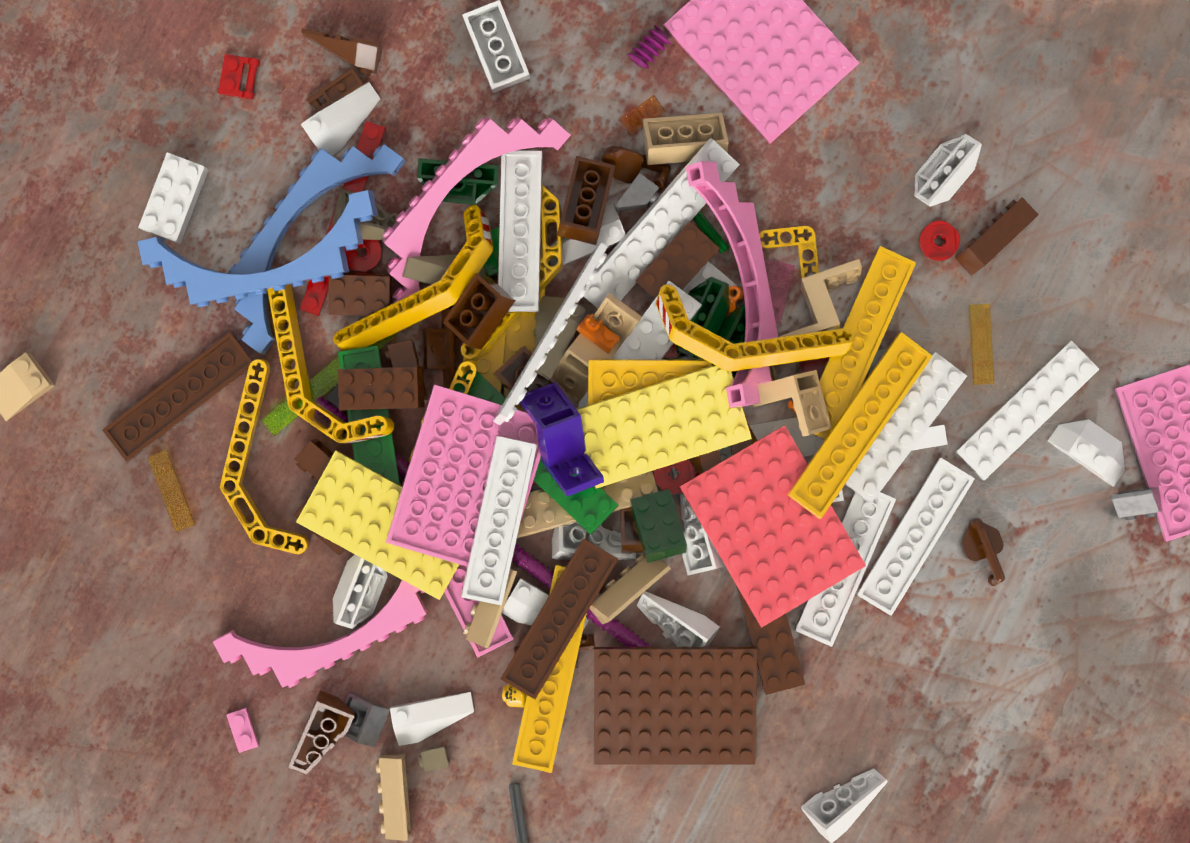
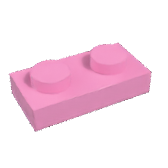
[226,707,259,753]

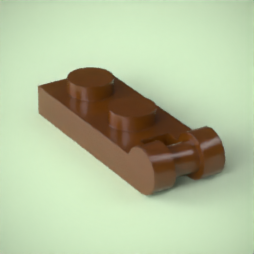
[307,68,364,113]

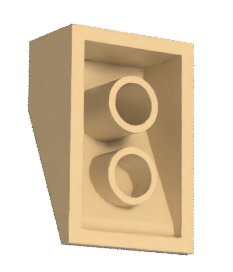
[0,352,55,421]

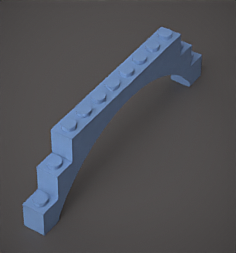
[228,144,407,355]
[138,190,378,308]

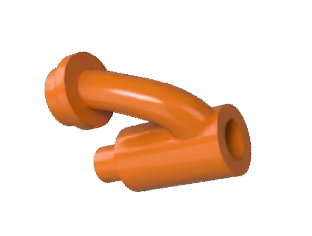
[726,286,744,316]

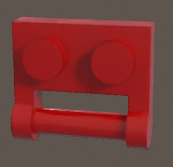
[218,54,260,100]

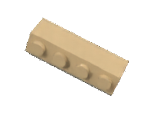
[643,113,729,165]
[589,553,671,624]
[463,569,517,649]
[376,754,411,841]

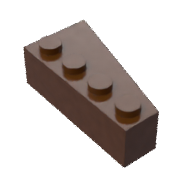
[955,197,1039,276]

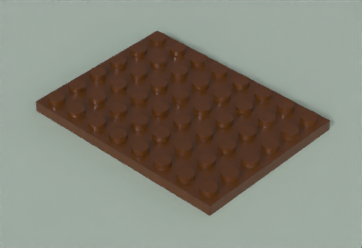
[594,647,757,765]

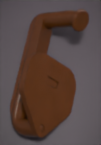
[601,146,671,190]
[961,518,1005,586]

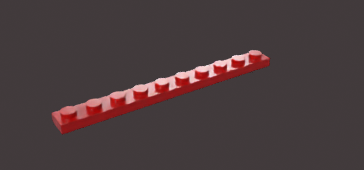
[299,121,386,316]

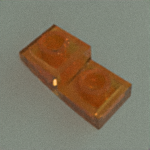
[620,95,666,135]

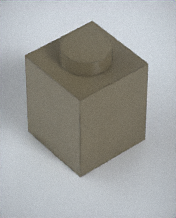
[418,745,450,772]

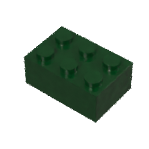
[630,489,687,563]

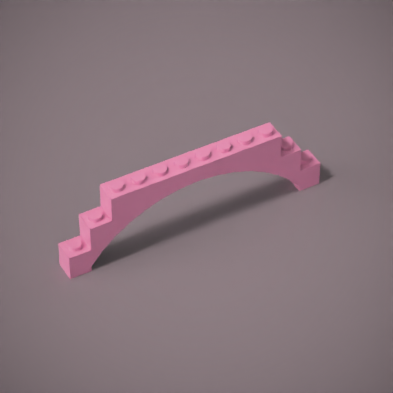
[382,117,571,303]
[686,161,778,408]
[213,580,428,688]

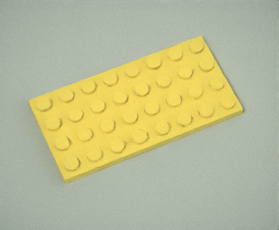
[576,365,752,488]
[296,451,459,600]

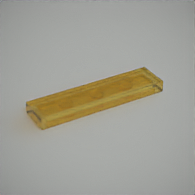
[969,304,994,385]
[147,450,195,532]

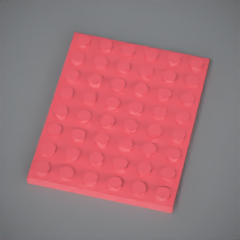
[679,425,866,628]

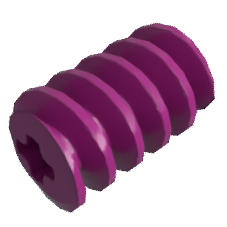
[627,25,671,69]

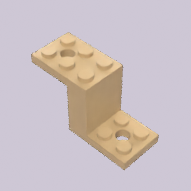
[779,259,862,337]
[552,293,642,405]
[753,365,832,437]

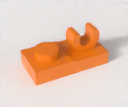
[576,314,620,354]

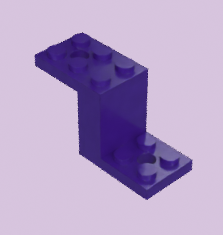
[520,382,604,497]

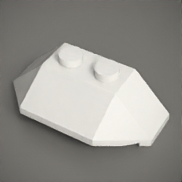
[914,134,982,206]
[1047,419,1125,487]
[333,554,388,629]

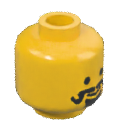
[502,684,527,708]

